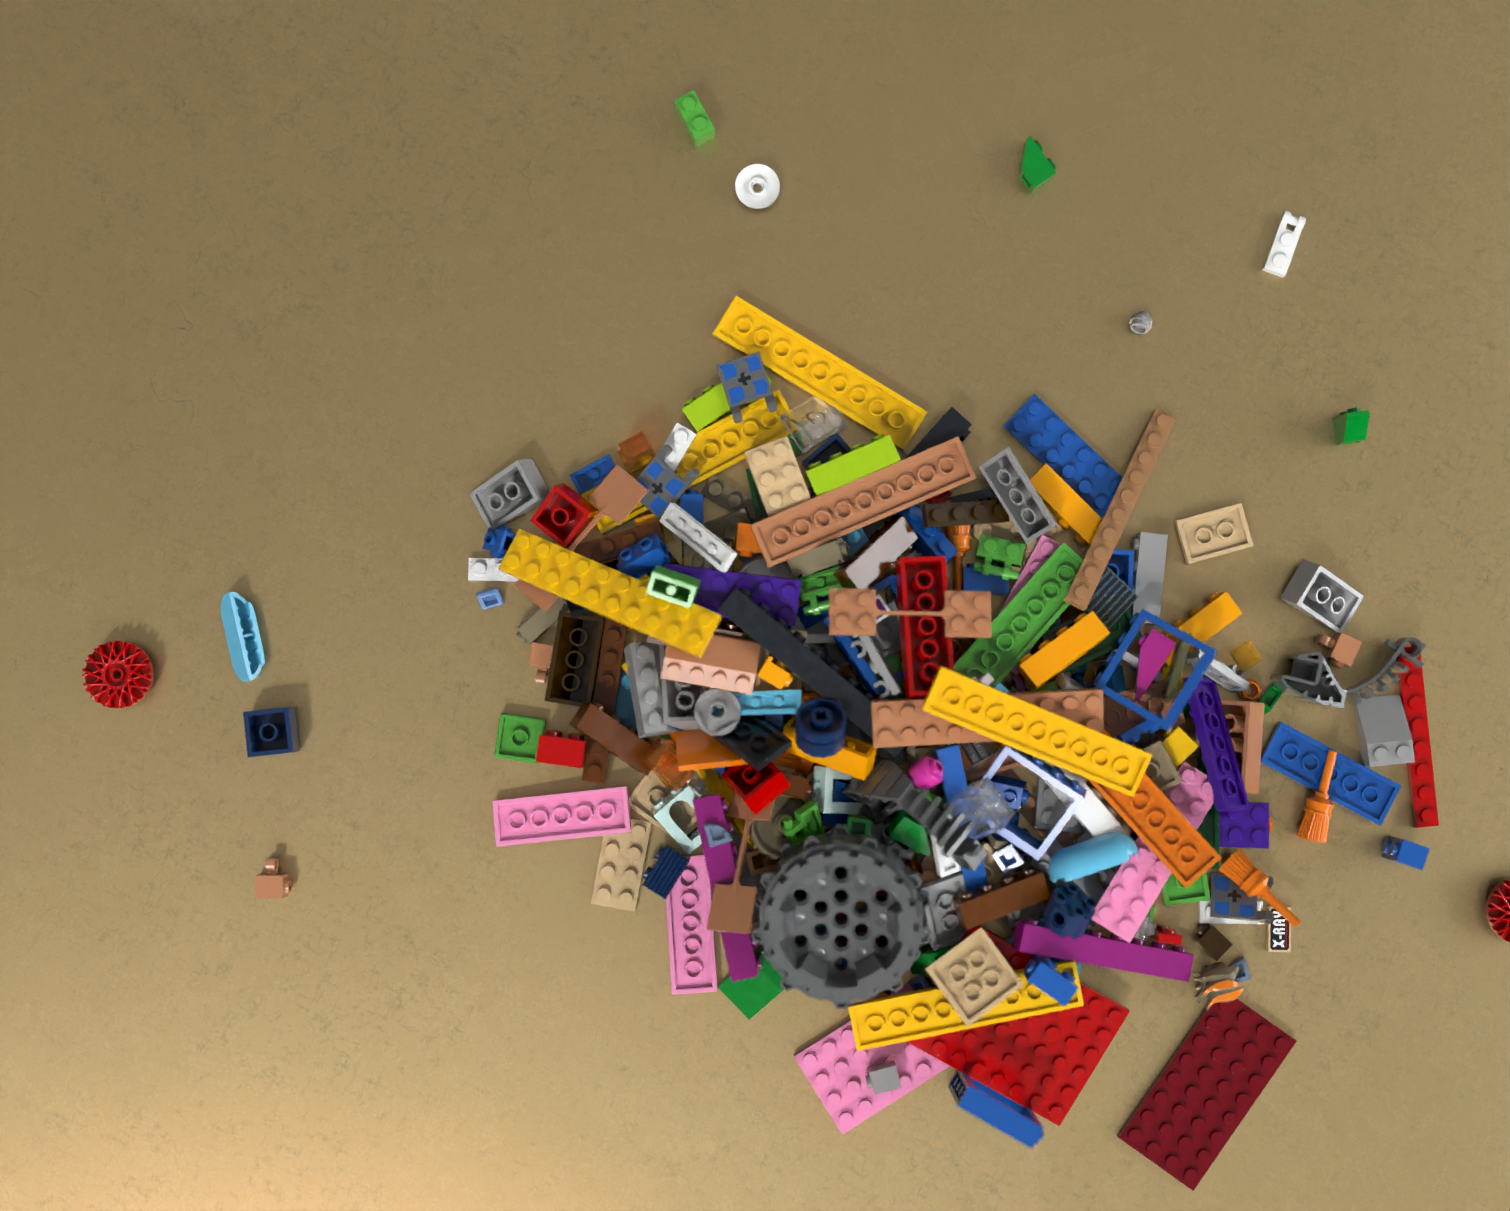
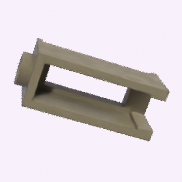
[787,537,850,579]
[515,597,569,644]

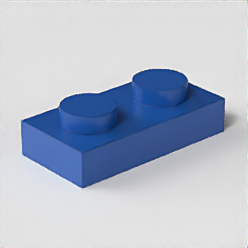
[569,454,615,496]
[1116,713,1163,745]

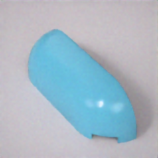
[221,592,265,682]
[1048,832,1139,883]

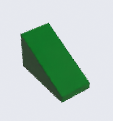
[1256,683,1283,715]

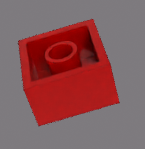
[530,483,599,548]
[536,730,587,768]
[721,762,791,816]

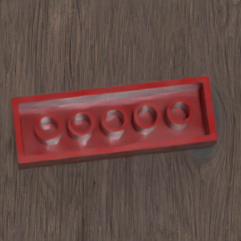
[895,556,954,699]

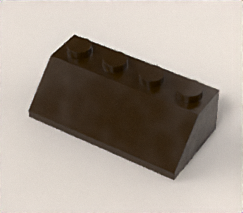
[544,611,605,707]

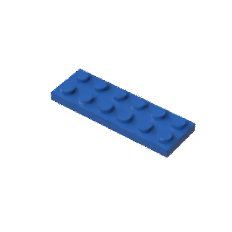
[1003,394,1122,518]
[1261,722,1401,826]

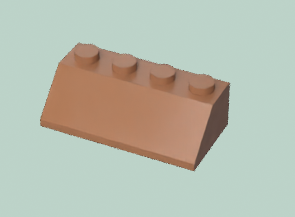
[660,633,761,695]
[1221,700,1265,794]

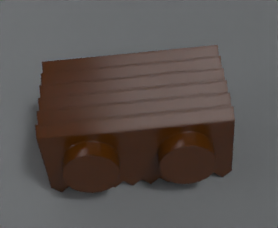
[782,770,813,800]

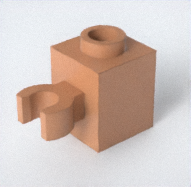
[1315,632,1362,669]
[528,642,553,683]
[255,858,291,898]

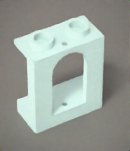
[812,766,864,814]
[651,781,702,855]

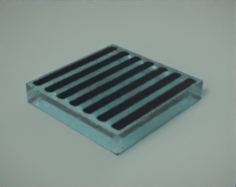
[1085,566,1139,630]

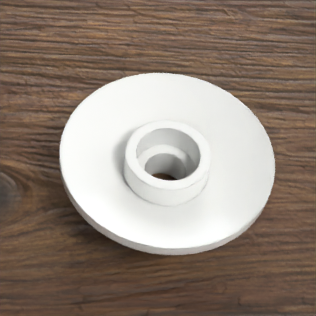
[735,164,780,209]

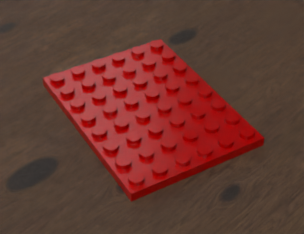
[906,925,1130,1126]

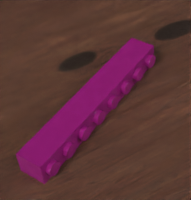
[692,793,762,982]
[1012,918,1194,982]

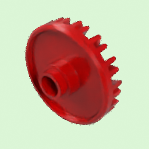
[82,641,154,708]
[1486,878,1510,943]

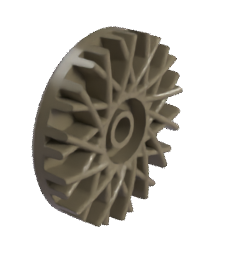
[748,794,805,861]

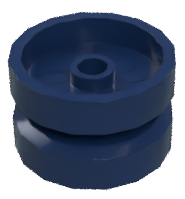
[795,698,847,758]

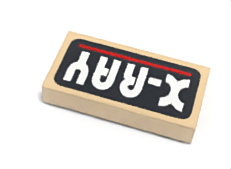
[1266,905,1292,952]

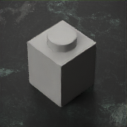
[865,1061,902,1095]

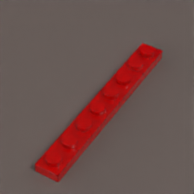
[1396,646,1439,828]

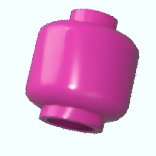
[908,756,943,790]

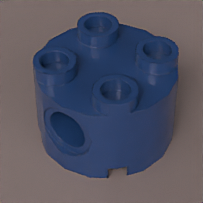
[1042,883,1097,939]

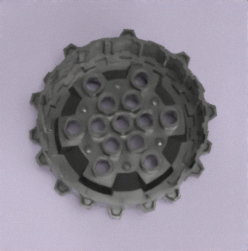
[751,824,931,1009]

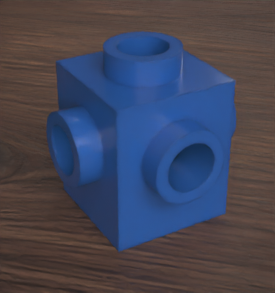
[482,525,516,559]

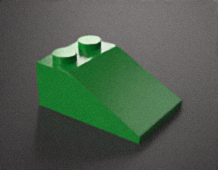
[718,944,784,1020]

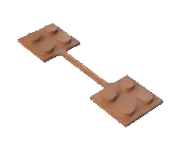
[514,464,649,612]
[829,588,992,638]
[706,791,774,934]

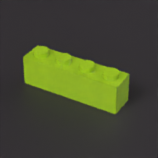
[682,373,772,433]
[805,434,901,497]

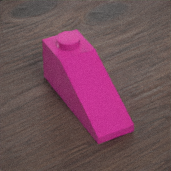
[1134,629,1177,704]

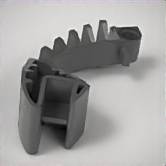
[1270,637,1426,708]
[843,757,988,871]

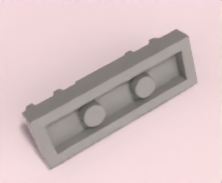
[851,636,903,698]
[1185,647,1249,693]

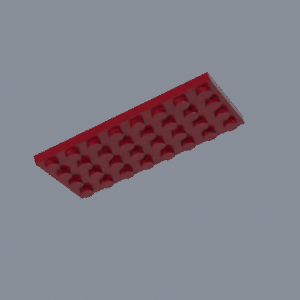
[1117,999,1297,1191]

